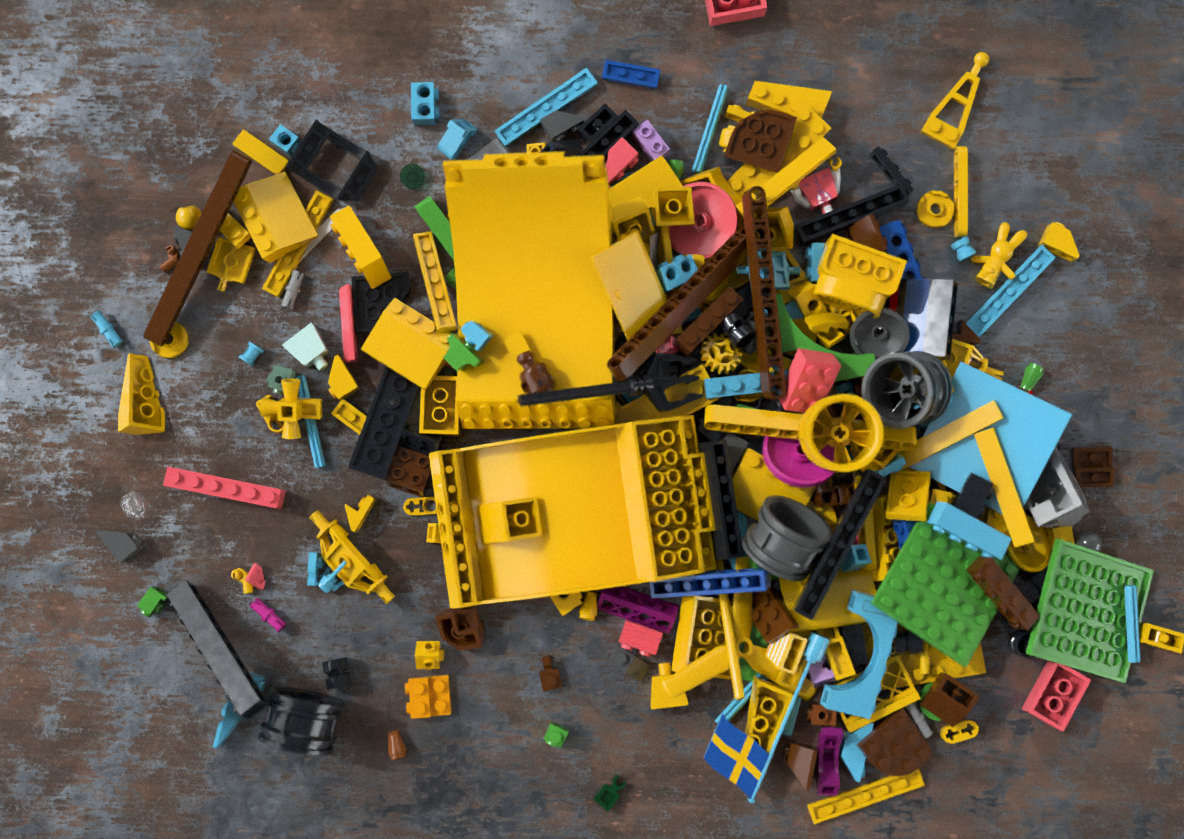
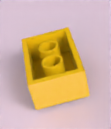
[419,376,461,436]

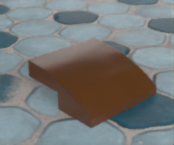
[1072,446,1115,487]

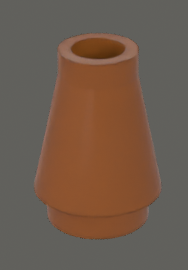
[387,730,407,761]

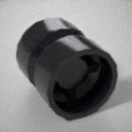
[719,312,756,349]
[755,393,783,412]
[891,629,923,655]
[1008,631,1035,658]
[322,657,352,690]

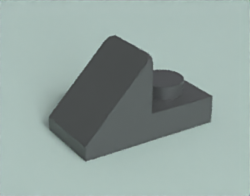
[607,644,650,682]

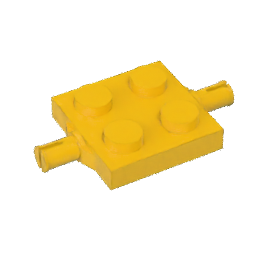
[206,237,256,292]

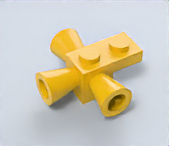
[260,378,322,439]

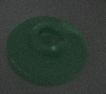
[400,164,425,189]

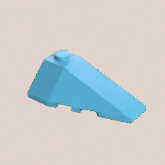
[213,672,265,748]

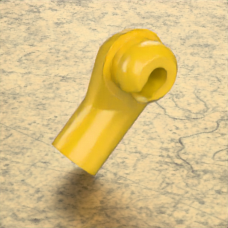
[231,568,253,594]

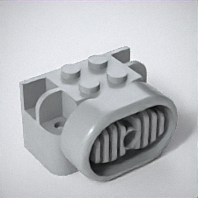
[1024,446,1090,528]

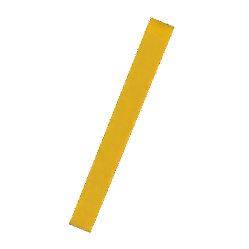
[704,405,917,451]

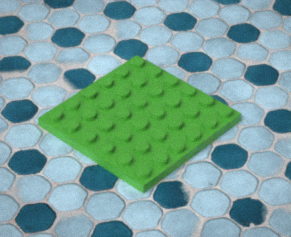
[870,502,1020,667]
[1026,538,1154,684]

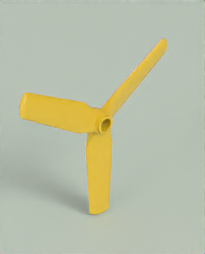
[663,556,817,701]

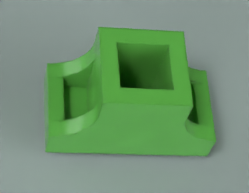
[443,333,484,371]

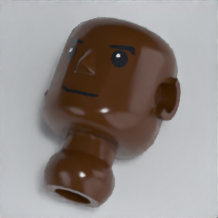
[517,350,557,394]

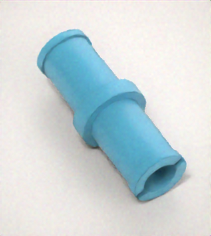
[90,310,123,348]

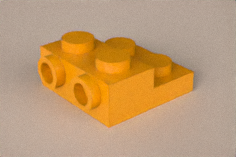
[405,675,452,719]

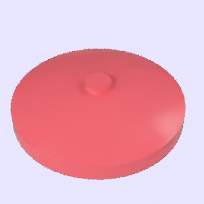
[668,182,739,259]

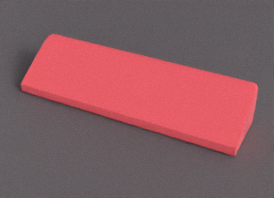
[339,284,359,363]

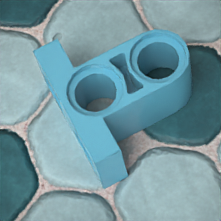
[437,118,478,160]

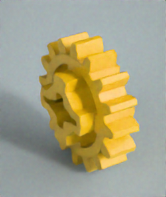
[699,333,742,374]

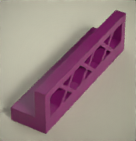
[597,586,679,634]

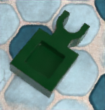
[592,775,626,812]

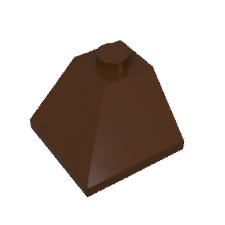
[783,741,817,791]

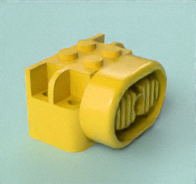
[813,234,907,318]

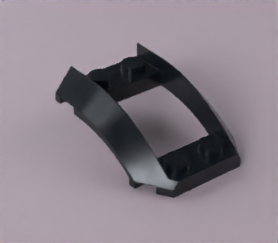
[286,119,377,201]

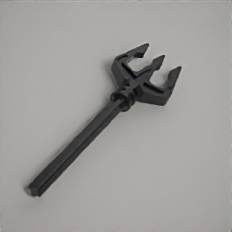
[517,353,703,412]

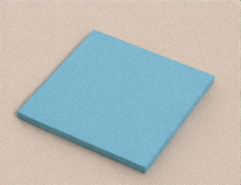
[910,362,1072,514]

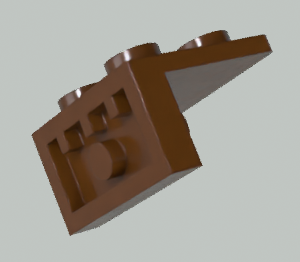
[386,446,431,497]

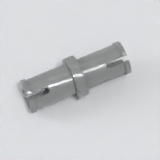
[281,270,305,310]
[904,702,933,739]

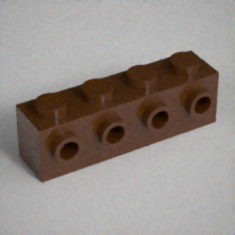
[966,556,1040,630]

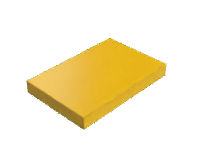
[885,470,931,521]

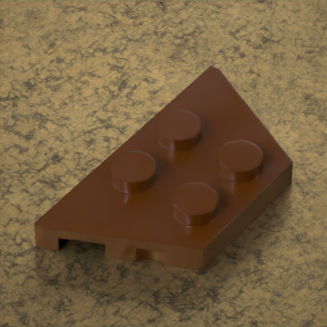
[752,585,799,644]

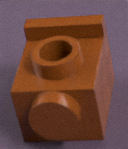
[806,703,836,726]

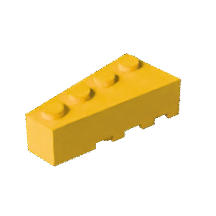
[330,205,392,289]
[745,676,794,754]

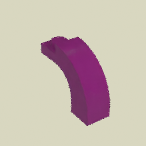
[816,727,843,796]

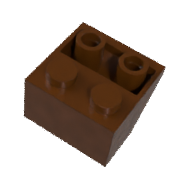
[845,214,888,252]
[919,672,980,727]

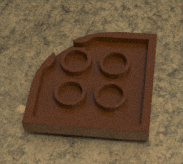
[724,110,797,173]
[857,708,934,776]

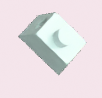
[282,323,329,371]

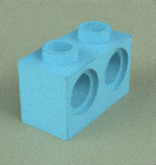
[411,82,439,125]
[656,254,698,292]

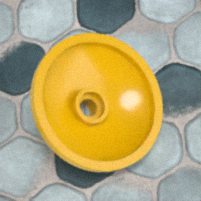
[1005,515,1052,573]

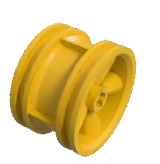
[798,394,883,472]

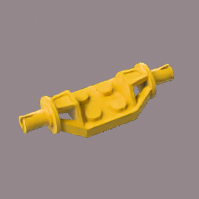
[937,339,1004,380]
[309,510,395,604]

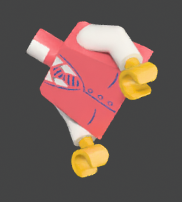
[790,157,842,214]

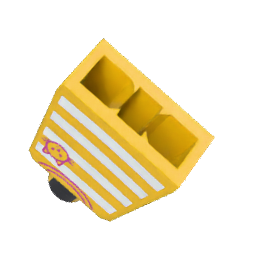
[765,632,808,675]

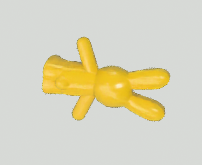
[971,222,1027,289]

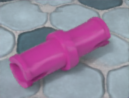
[249,598,287,632]

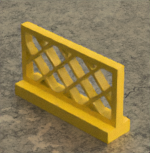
[834,655,921,733]

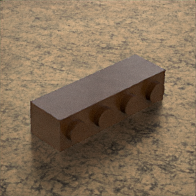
[673,286,744,357]

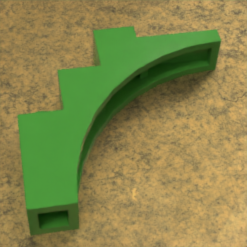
[776,293,875,382]

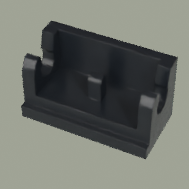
[399,424,444,456]

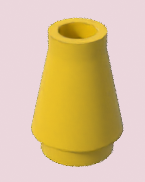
[578,592,597,621]

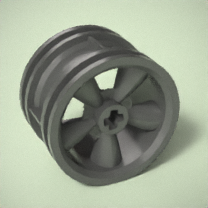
[862,351,953,429]
[742,495,832,581]

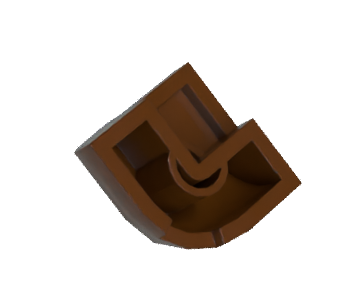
[435,605,485,650]

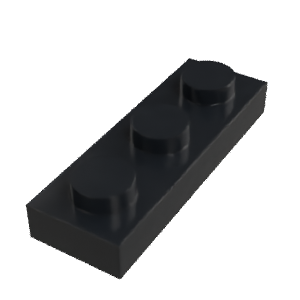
[869,146,914,196]

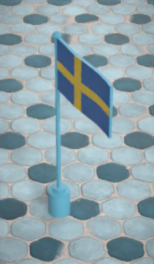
[704,632,830,803]

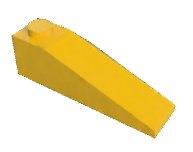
[118,353,165,435]

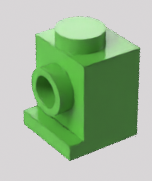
[137,586,170,618]
[543,721,569,748]

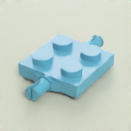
[736,251,801,290]

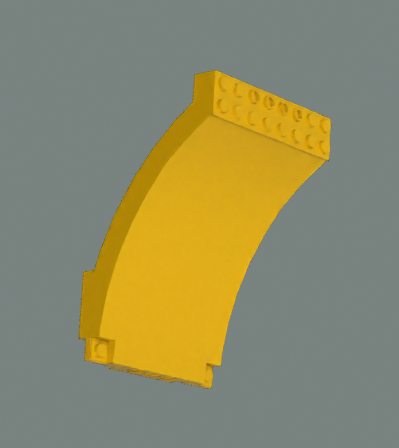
[442,152,617,429]
[429,415,716,608]

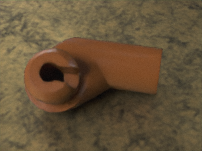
[160,245,180,273]

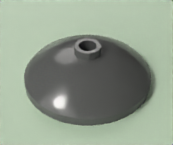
[850,308,910,360]

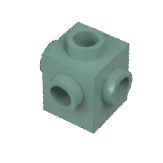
[267,365,297,396]

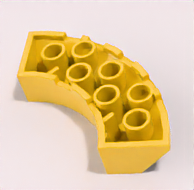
[680,167,794,251]

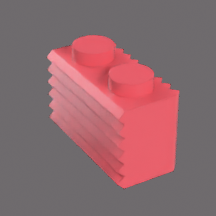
[618,619,663,657]

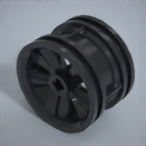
[258,686,344,755]

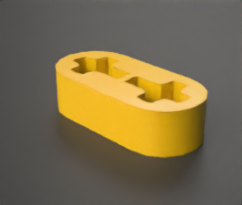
[940,719,979,744]

